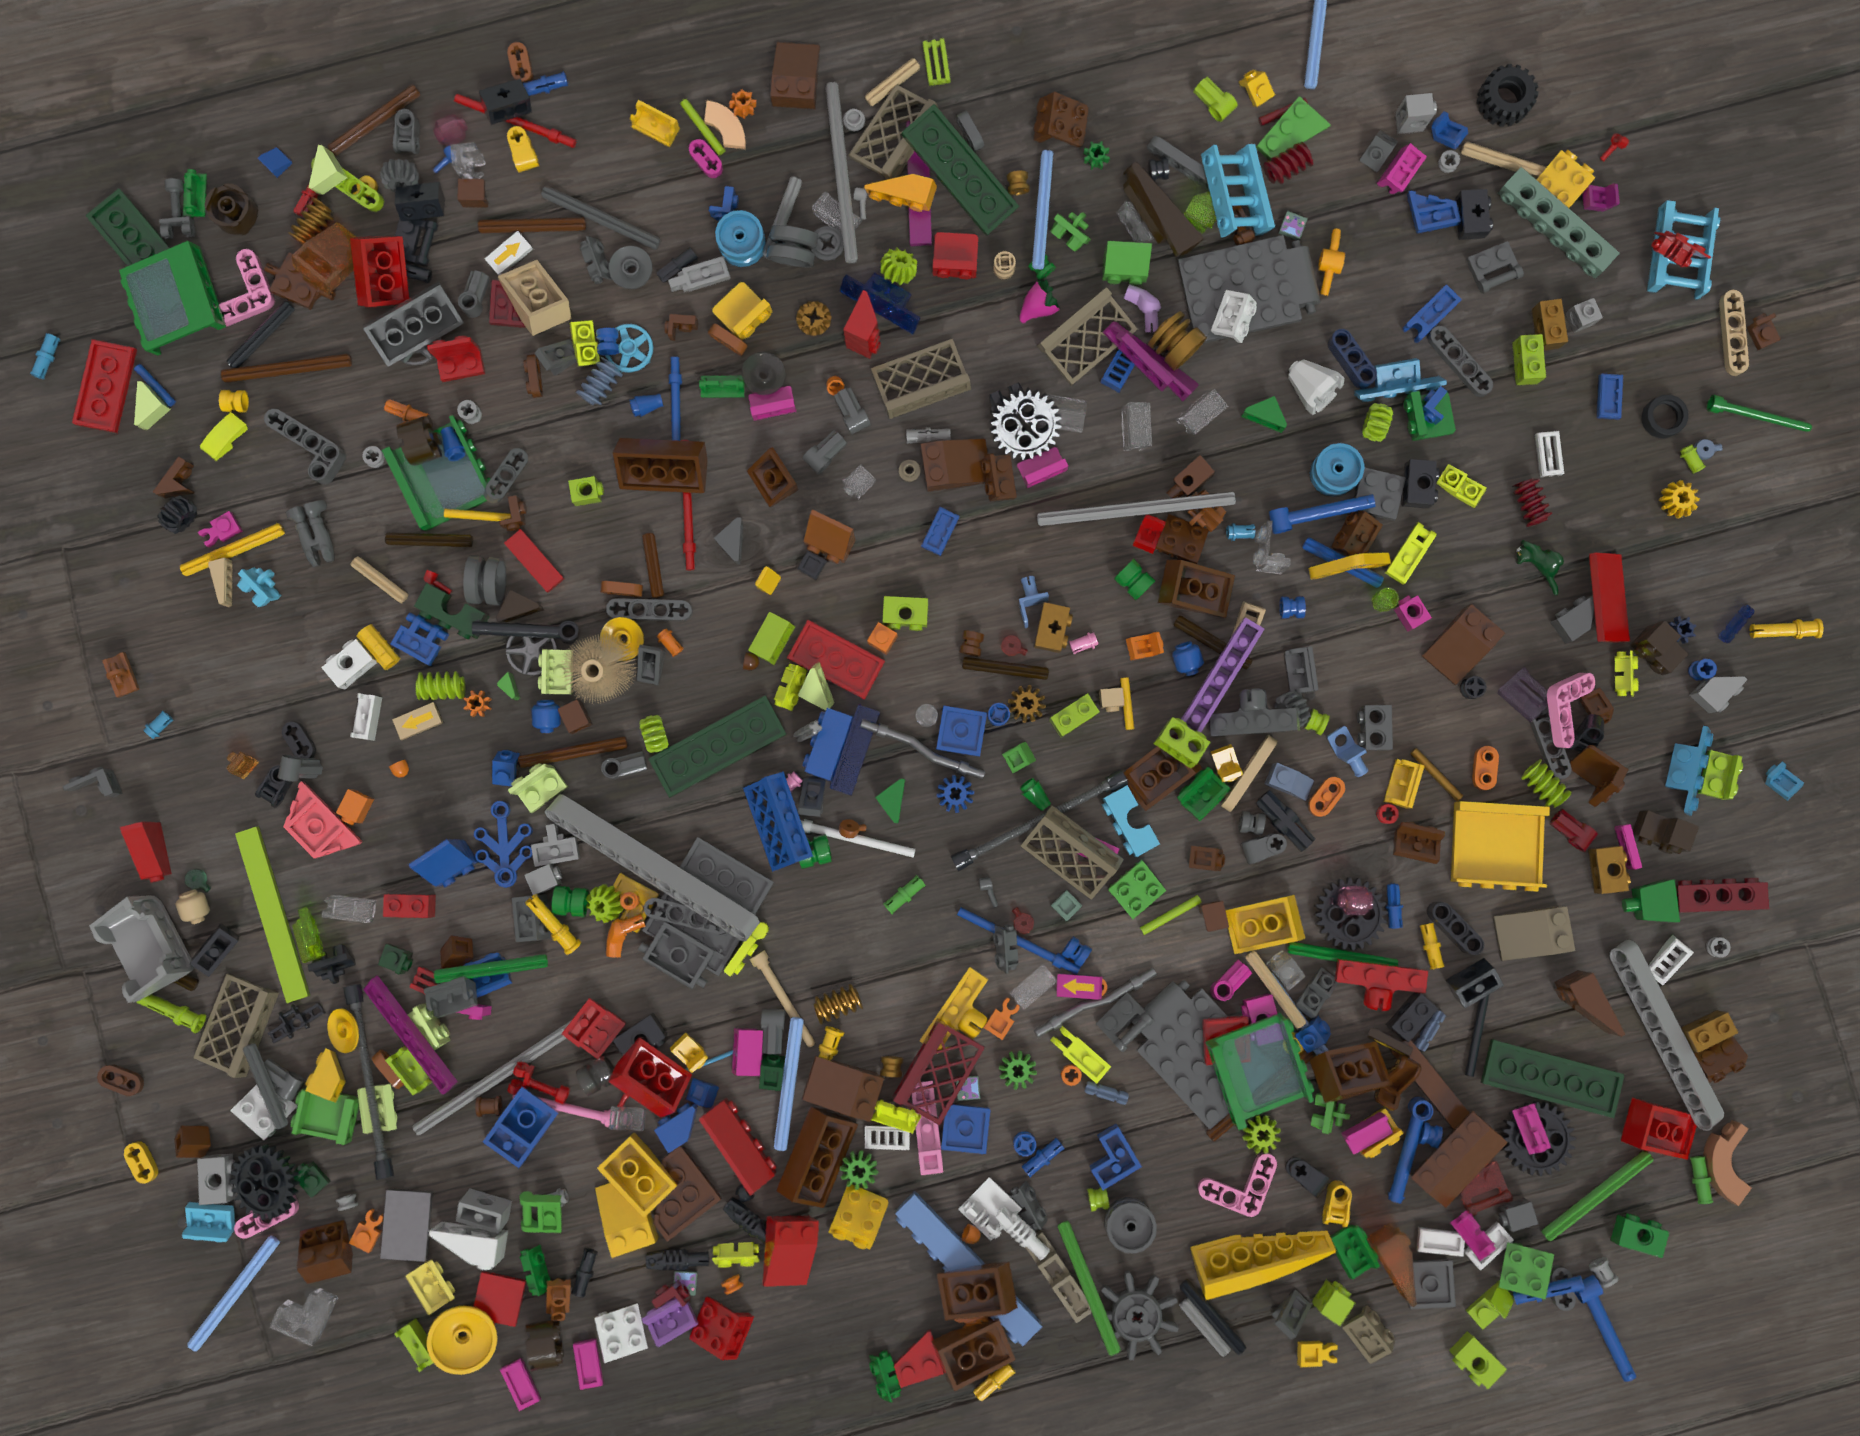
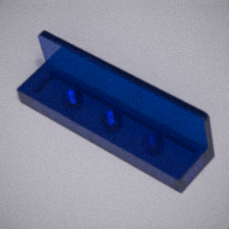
[830,704,880,796]

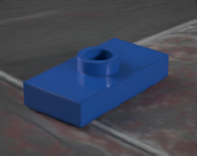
[1597,374,1623,420]
[921,507,960,556]

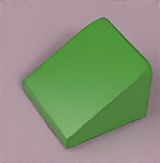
[497,672,520,700]
[1002,742,1036,773]

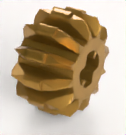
[1008,685,1046,723]

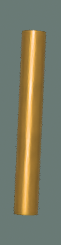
[1410,748,1463,801]

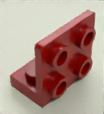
[427,336,485,382]
[689,1297,754,1360]

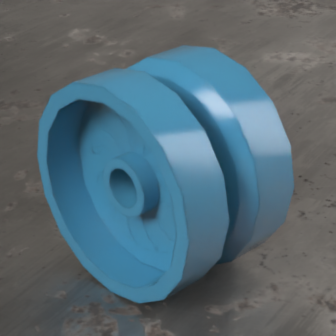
[715,210,766,267]
[1310,443,1365,497]

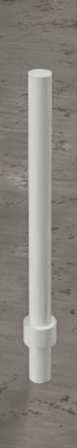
[801,819,915,857]

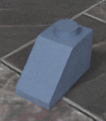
[1265,763,1314,801]

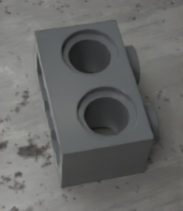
[1357,705,1393,751]

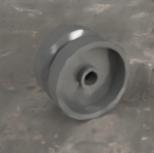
[766,225,818,268]
[463,555,506,606]
[1104,1197,1157,1254]

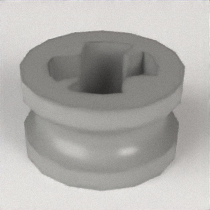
[1438,150,1460,173]
[362,446,385,468]
[1706,937,1731,958]
[335,1193,358,1211]

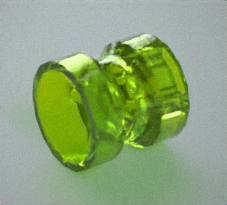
[1372,587,1399,612]

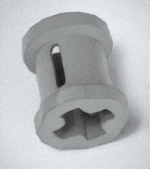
[457,400,482,424]
[1589,1257,1619,1288]

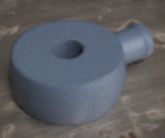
[1694,439,1722,460]

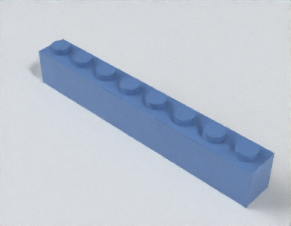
[895,1191,1042,1346]

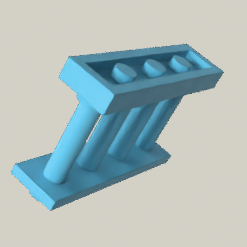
[1201,144,1275,237]
[1647,200,1720,299]

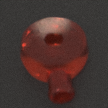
[1001,635,1028,656]
[1012,907,1034,934]

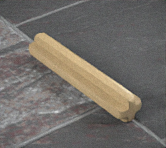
[865,58,920,106]
[351,557,408,603]

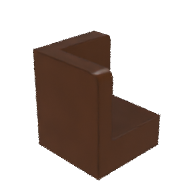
[457,179,488,208]
[558,699,593,734]
[1198,900,1229,932]
[440,935,473,969]
[174,1126,211,1158]

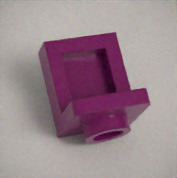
[1583,183,1620,212]

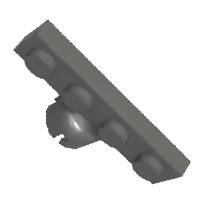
[1210,688,1300,737]

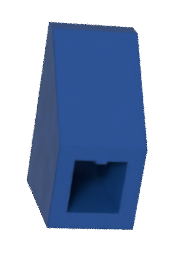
[654,1103,698,1153]

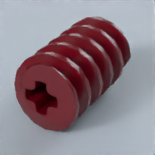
[1263,142,1314,184]
[1512,478,1552,527]

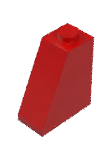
[120,822,172,883]

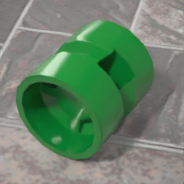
[1114,559,1156,601]
[799,834,832,869]
[552,886,589,917]

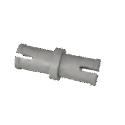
[906,427,951,444]

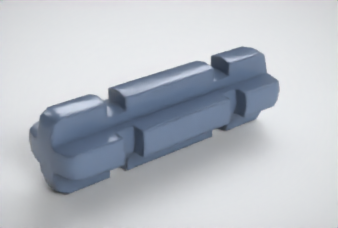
[1414,1010,1446,1051]
[1085,1081,1129,1105]

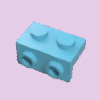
[182,1202,235,1242]

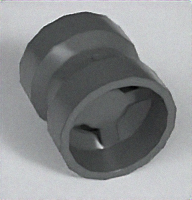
[1239,811,1265,836]

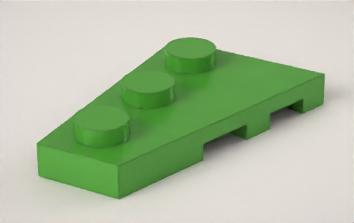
[1256,96,1331,161]

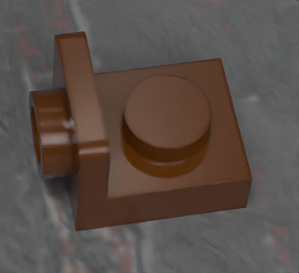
[1746,313,1781,350]
[665,314,698,341]
[1579,688,1614,725]
[1189,846,1225,871]

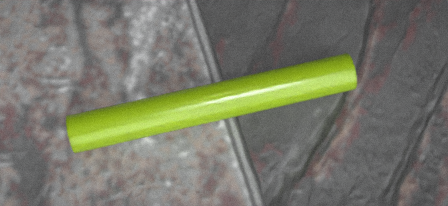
[680,99,725,156]
[1140,895,1202,935]

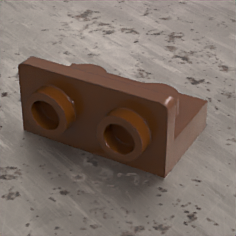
[982,453,1017,501]
[1331,510,1383,556]

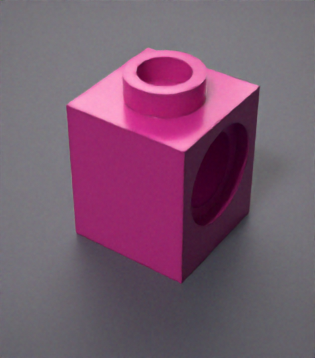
[1394,595,1432,632]

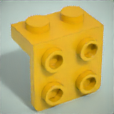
[1536,149,1596,208]
[712,282,772,340]
[828,1185,888,1249]

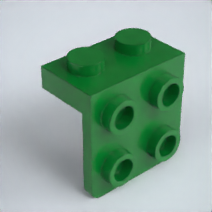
[1404,391,1456,441]

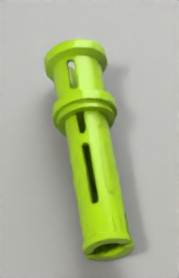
[136,994,206,1033]

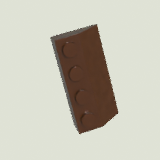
[613,438,708,493]
[776,1107,858,1208]
[1411,1110,1508,1208]

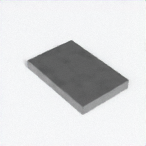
[380,1189,433,1262]

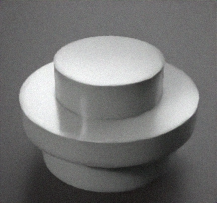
[843,109,865,131]

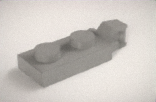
[668,256,731,292]

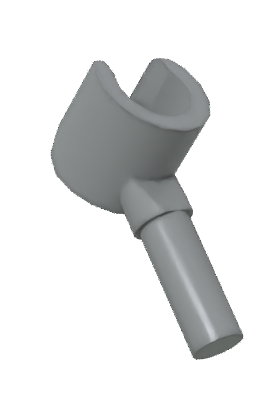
[854,187,867,220]

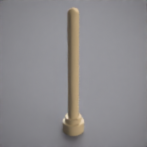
[749,950,815,1047]

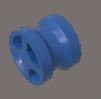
[1418,1122,1443,1148]
[1013,1131,1036,1156]

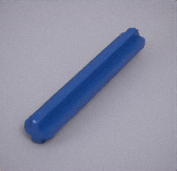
[1302,538,1384,588]

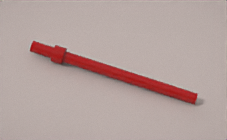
[454,94,577,148]
[681,440,696,571]

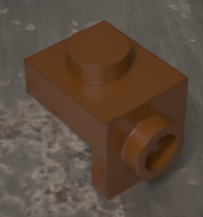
[499,495,527,531]

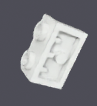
[1211,290,1257,343]

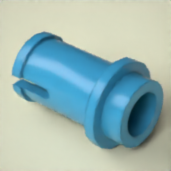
[1226,523,1255,541]
[143,711,174,739]

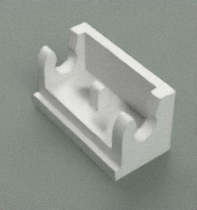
[350,693,382,741]

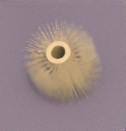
[561,634,638,704]

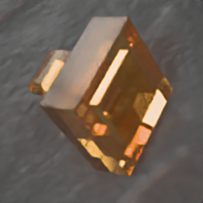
[226,751,259,779]

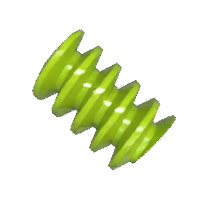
[416,671,465,700]
[1521,759,1572,808]

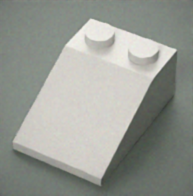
[429,1222,508,1270]

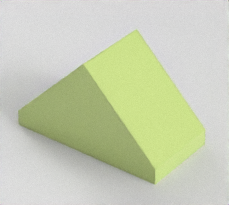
[308,145,347,195]
[134,381,171,430]
[798,662,835,710]

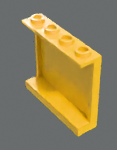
[1451,801,1550,892]

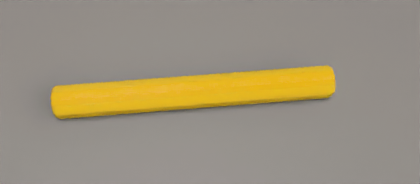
[180,523,285,576]

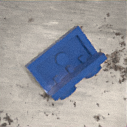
[464,952,512,998]

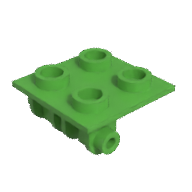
[1108,860,1166,919]
[1499,1242,1554,1300]

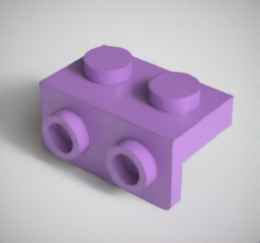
[642,1296,698,1347]

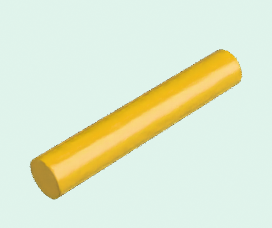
[1120,678,1134,730]

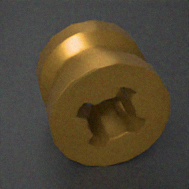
[1007,171,1030,195]
[880,1056,903,1077]

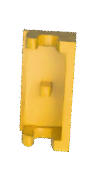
[630,100,680,147]
[1383,759,1424,809]

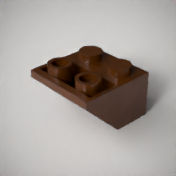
[297,1220,353,1284]

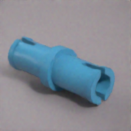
[30,333,60,379]

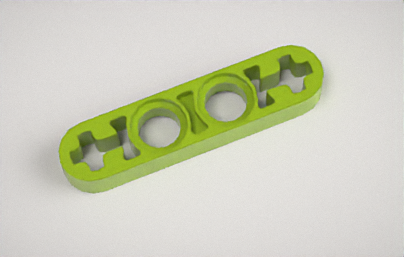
[311,158,384,212]

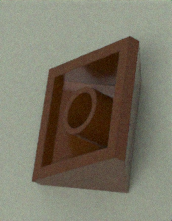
[747,447,798,507]

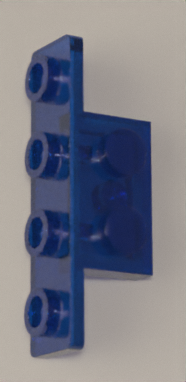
[840,273,920,334]

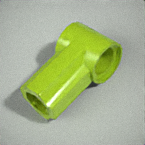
[1194,77,1238,122]

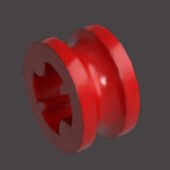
[1376,804,1399,824]

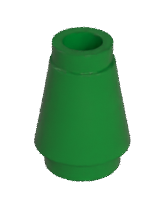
[1020,777,1051,811]

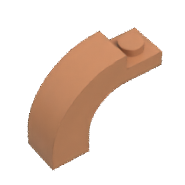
[1703,1120,1751,1206]

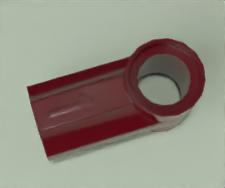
[1549,809,1598,852]

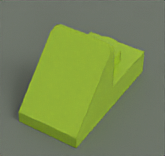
[1465,1281,1515,1330]

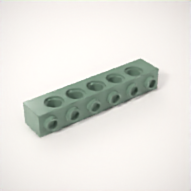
[1498,167,1620,278]

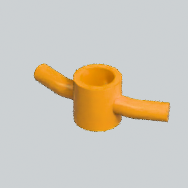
[1318,229,1345,295]

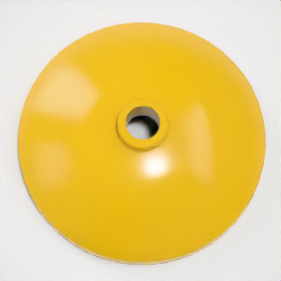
[427,1306,497,1375]

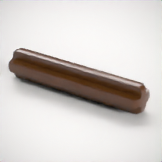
[642,533,664,598]

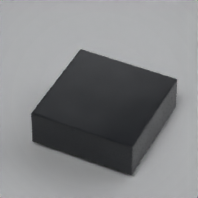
[797,550,827,581]

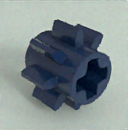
[1668,616,1696,644]

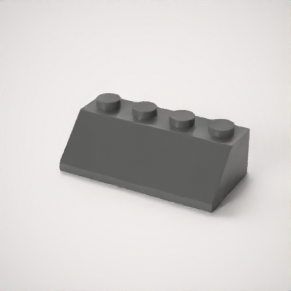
[363,281,464,367]

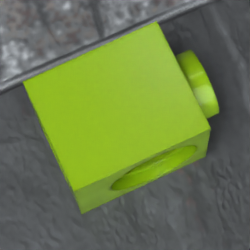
[568,476,604,506]

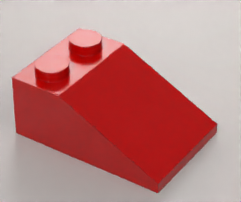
[1620,1098,1697,1160]
[762,1216,819,1287]

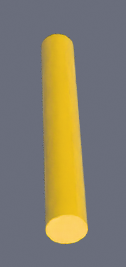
[444,509,511,522]

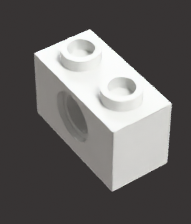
[321,639,377,689]

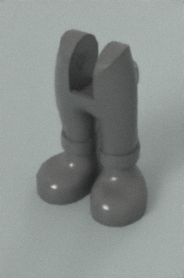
[286,500,334,568]

